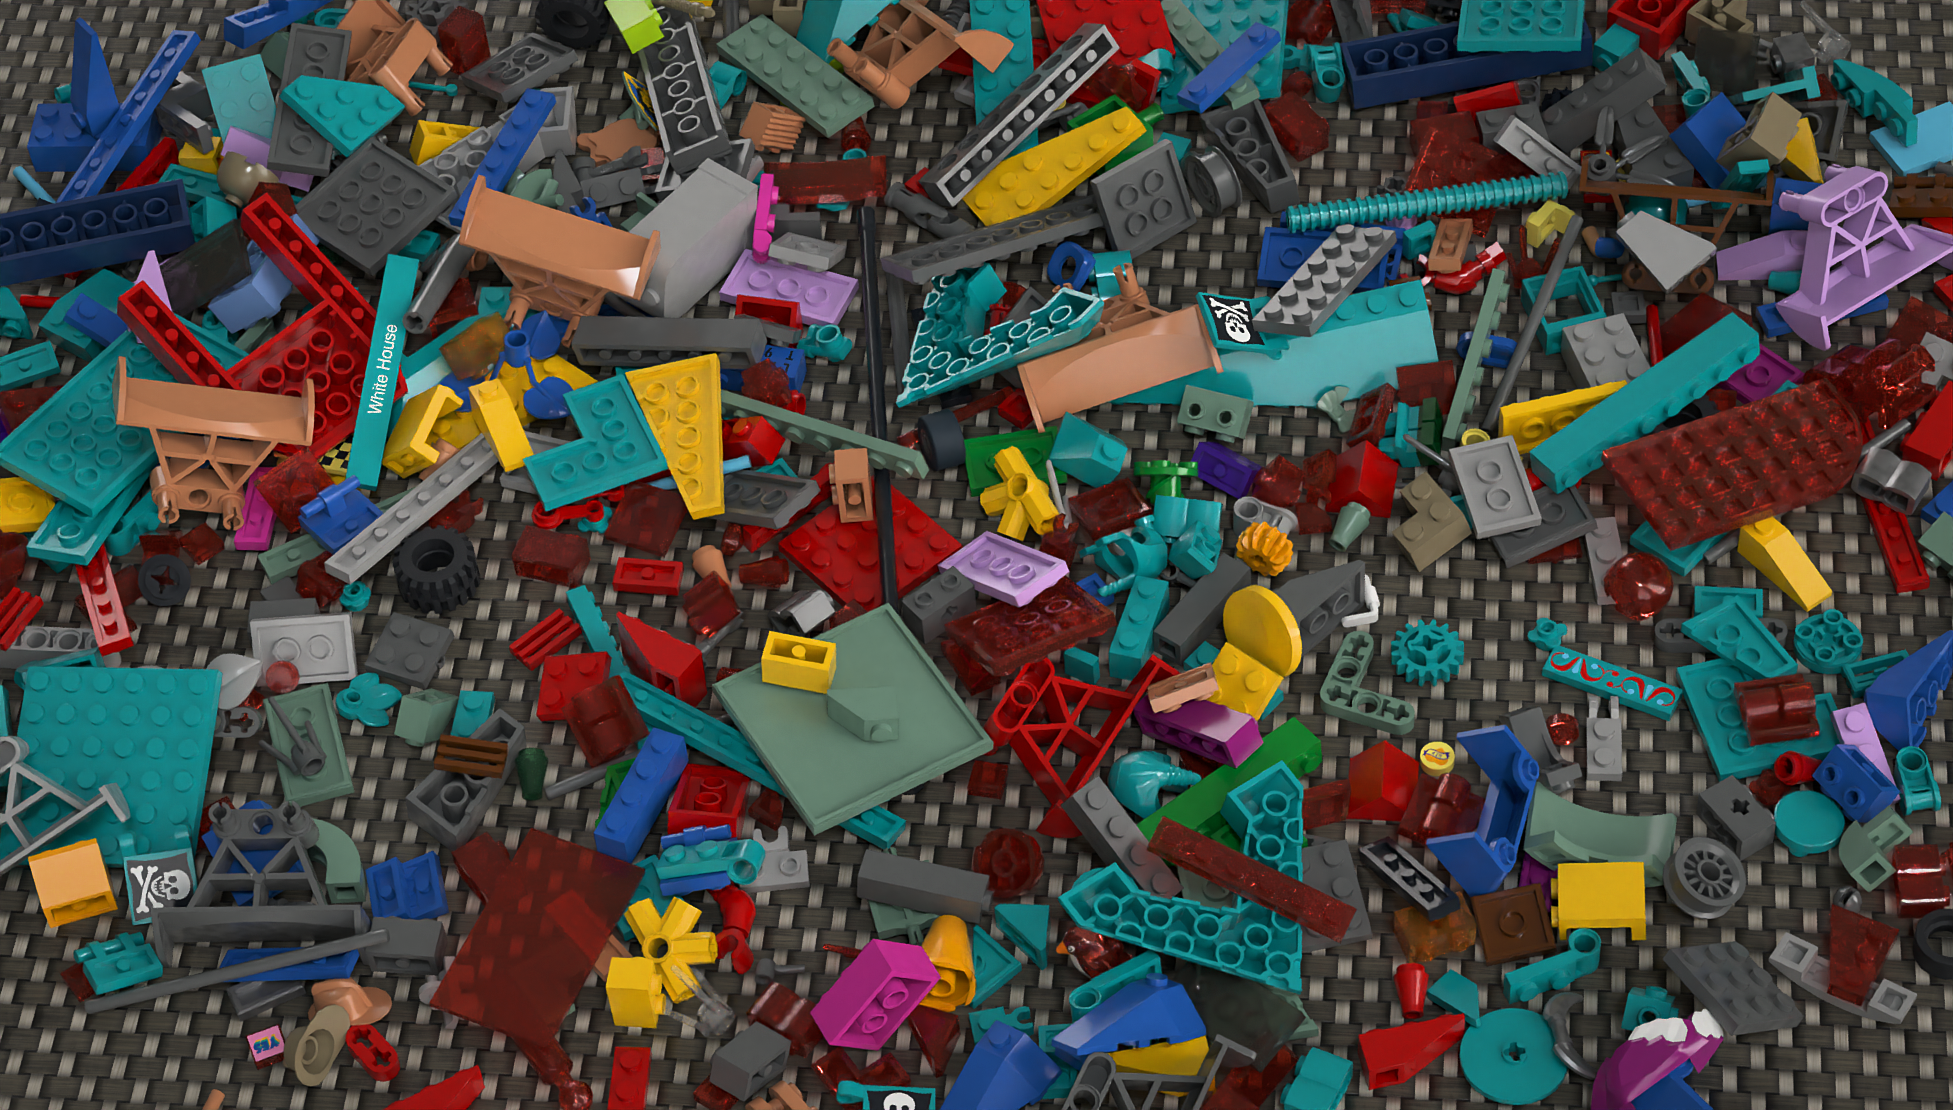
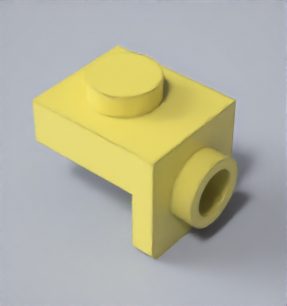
[1525,199,1575,248]

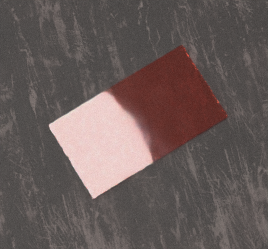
[429,828,646,1050]

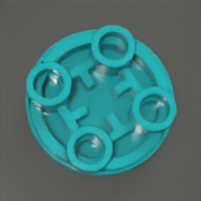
[1793,609,1863,674]
[1773,790,1845,857]

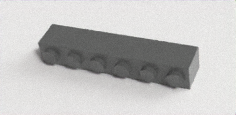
[571,316,767,369]

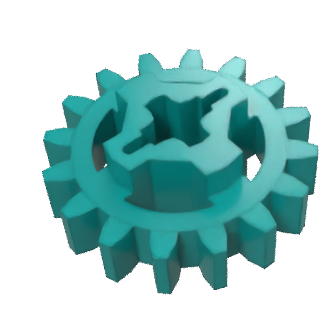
[1391,619,1464,687]

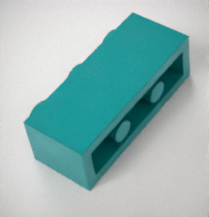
[1108,575,1170,681]

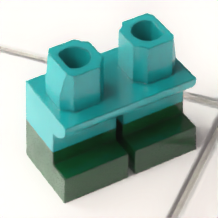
[1379,397,1443,468]

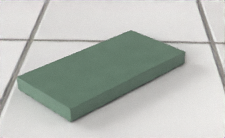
[263,682,355,807]

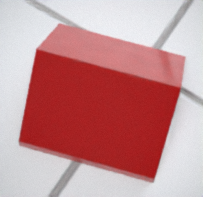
[1453,80,1522,132]
[735,294,804,349]
[1325,440,1399,518]
[1346,740,1419,822]

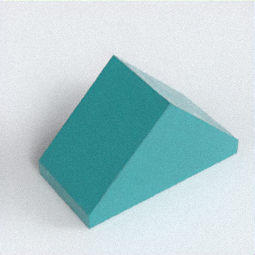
[994,904,1051,970]

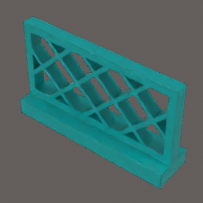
[1727,65,1821,105]

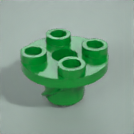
[1133,460,1199,507]

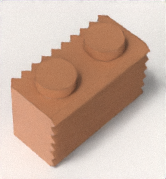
[739,101,806,154]

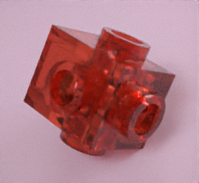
[741,358,793,408]
[1251,455,1305,508]
[295,550,347,609]

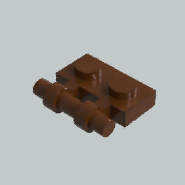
[1889,173,1953,217]

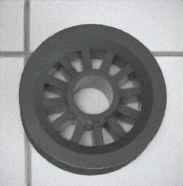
[1185,145,1242,218]
[1662,837,1746,919]

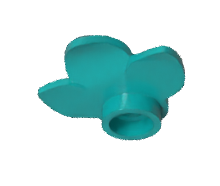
[335,673,402,727]

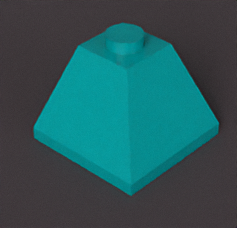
[1047,411,1128,492]

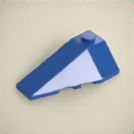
[70,17,120,137]
[1864,630,1953,751]
[1051,973,1206,1056]
[940,1020,1062,1110]

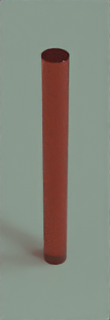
[896,386,1013,447]

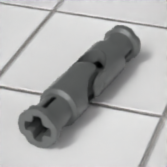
[885,182,975,240]

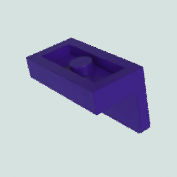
[1191,442,1268,499]

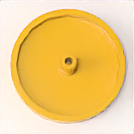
[1223,585,1302,677]

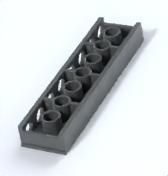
[638,6,733,175]

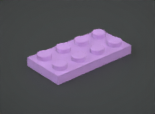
[719,249,859,326]
[938,531,1069,607]

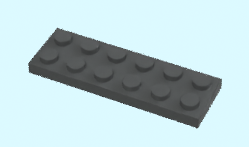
[267,23,352,177]
[1252,224,1397,337]

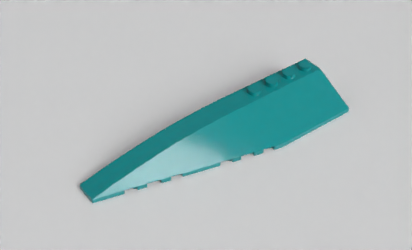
[1105,279,1442,408]

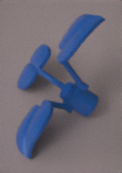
[439,310,573,419]

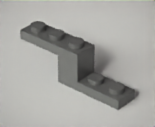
[154,71,214,154]

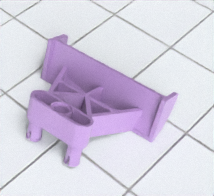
[1776,164,1953,351]

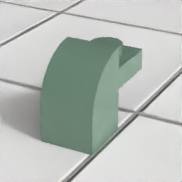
[1839,806,1913,893]

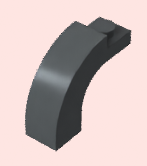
[1499,705,1582,794]

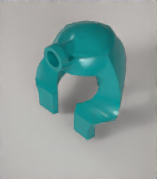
[1079,515,1168,597]
[1107,750,1201,819]

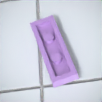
[1830,703,1901,805]

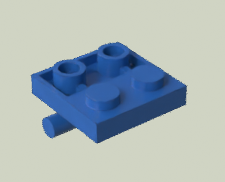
[298,475,384,556]
[659,824,737,896]

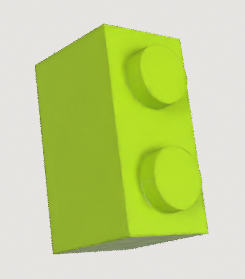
[604,0,664,54]

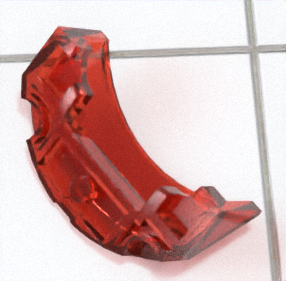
[764,155,888,204]
[1199,1030,1299,1110]

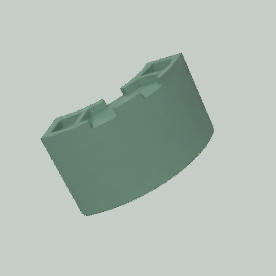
[1524,781,1677,888]

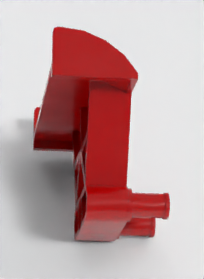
[983,654,1180,838]

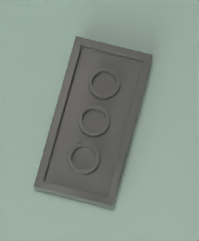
[704,470,821,529]

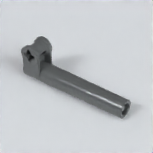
[402,233,476,334]

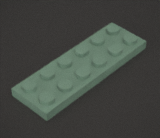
[716,14,875,138]

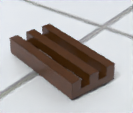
[434,734,509,779]

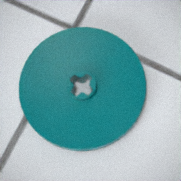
[1460,1008,1568,1105]

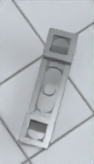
[1769,932,1917,1024]

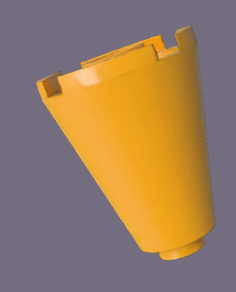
[918,915,977,1013]

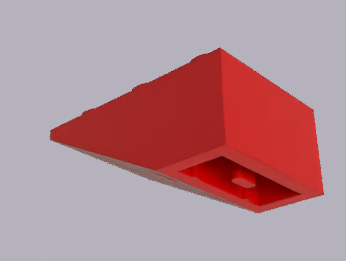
[616,612,707,708]

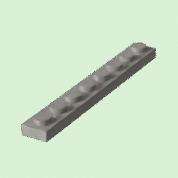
[324,433,498,585]

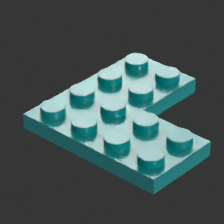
[202,54,342,160]
[523,374,668,512]
[1676,658,1840,782]

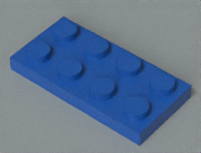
[1257,227,1389,294]

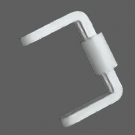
[1341,575,1380,627]

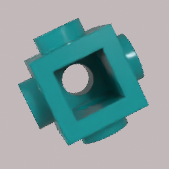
[1621,986,1679,1031]

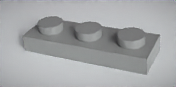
[1493,115,1581,190]
[1583,517,1631,605]

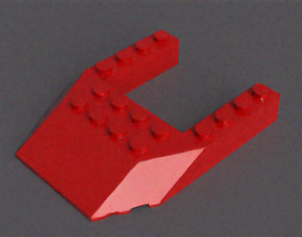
[117,193,408,466]

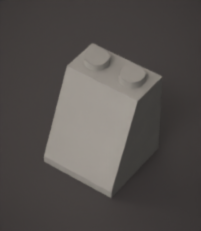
[1616,211,1717,295]

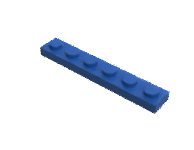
[448,88,556,227]

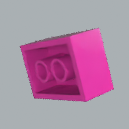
[810,939,941,1051]

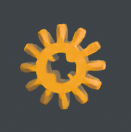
[1236,522,1294,577]

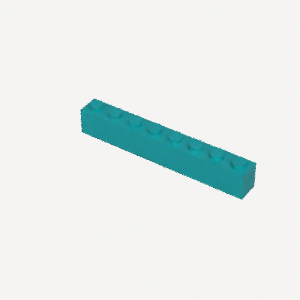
[1529,312,1760,495]

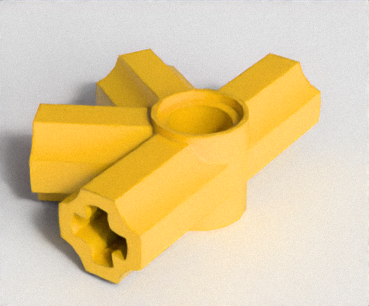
[980,446,1061,541]
[624,896,718,1004]

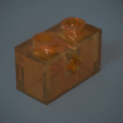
[439,311,510,381]
[1393,891,1476,963]

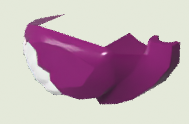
[1591,1009,1724,1110]

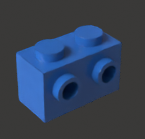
[1812,744,1900,823]

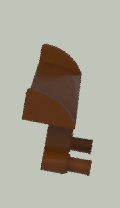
[1579,156,1774,295]

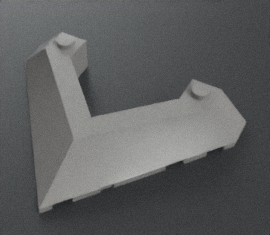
[419,86,577,233]

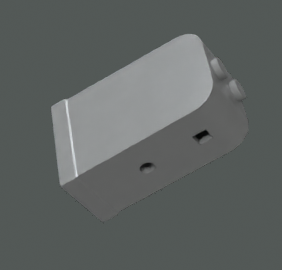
[616,158,758,318]

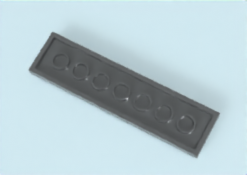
[881,194,1105,285]

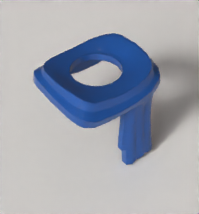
[1047,241,1096,291]

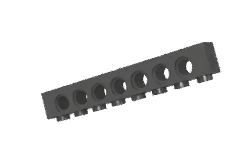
[919,23,1120,207]

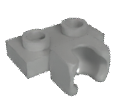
[739,826,810,893]

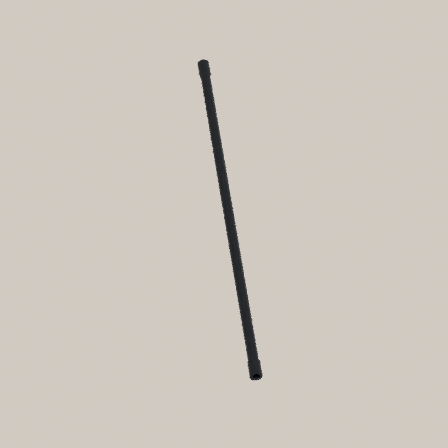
[857,206,899,616]

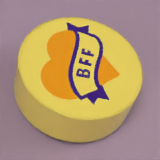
[1420,742,1455,777]

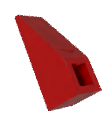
[1900,380,1953,481]
[722,415,786,467]
[1358,1013,1465,1090]
[383,1064,485,1110]

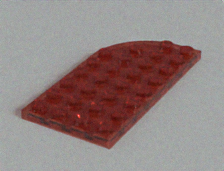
[1601,377,1863,551]

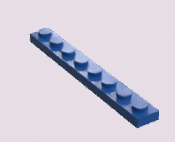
[55,30,201,203]

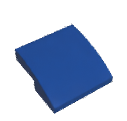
[365,851,449,920]

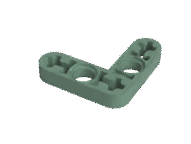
[1320,631,1415,735]

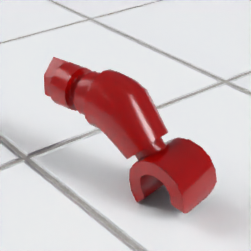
[1398,242,1507,295]
[706,881,756,974]

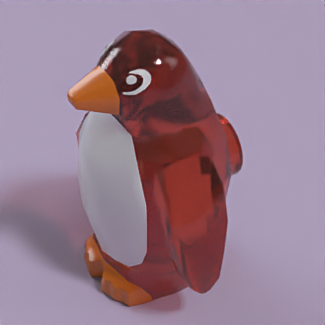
[1056,926,1132,980]

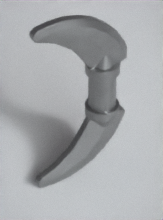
[1543,992,1598,1080]

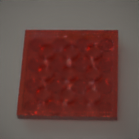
[944,575,1117,677]

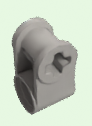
[1233,496,1298,537]

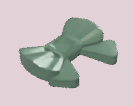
[1316,386,1363,434]

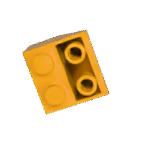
[28,838,118,928]

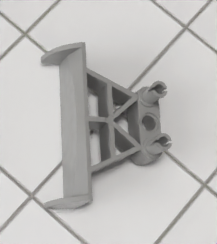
[0,736,130,876]

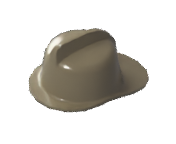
[283,1004,350,1087]

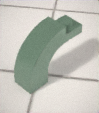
[306,818,367,904]

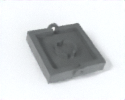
[364,612,455,690]

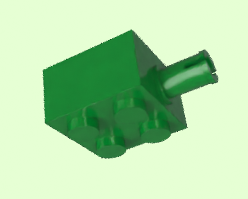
[1067,94,1164,176]

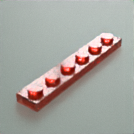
[1146,816,1357,944]

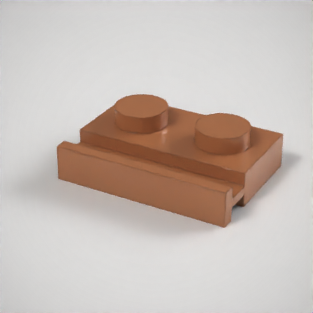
[1147,662,1219,713]

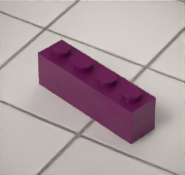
[1133,694,1264,768]

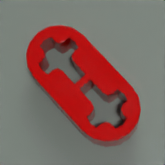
[345,1024,400,1082]

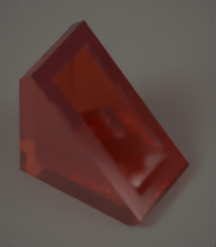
[907,1004,961,1078]

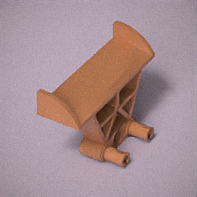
[275,0,453,117]
[827,0,1014,109]
[459,175,661,350]
[1017,263,1224,433]
[112,356,315,530]

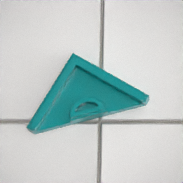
[970,925,1022,1009]

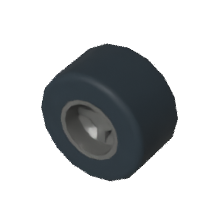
[917,409,966,471]

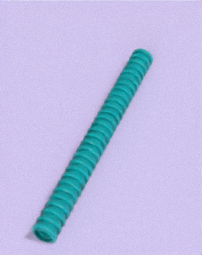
[1286,171,1568,234]

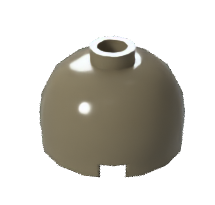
[217,151,280,209]

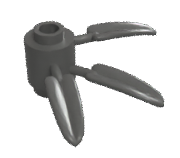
[1587,106,1676,196]

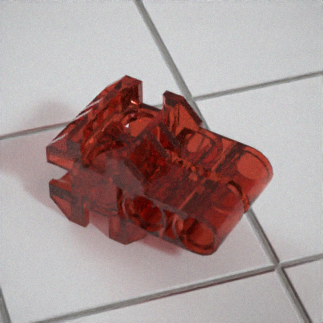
[1803,338,1936,430]

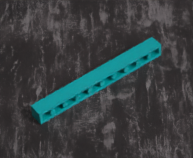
[566,585,657,750]

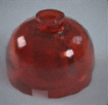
[1604,551,1674,621]
[972,828,1045,898]

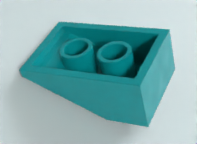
[38,268,135,363]

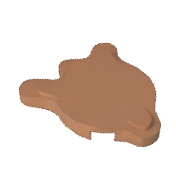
[577,119,662,172]

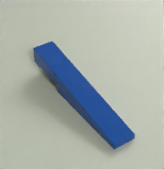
[224,0,333,49]

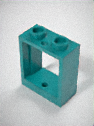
[1521,266,1607,355]

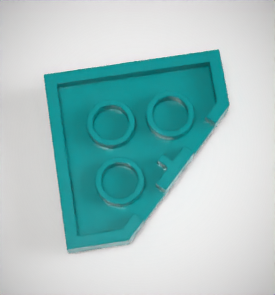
[279,75,405,158]

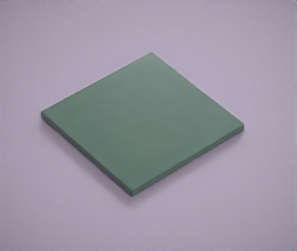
[712,603,994,836]

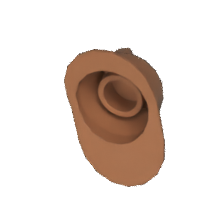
[308,977,392,1026]

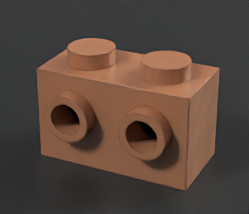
[829,448,874,523]

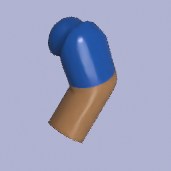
[1581,226,1624,258]

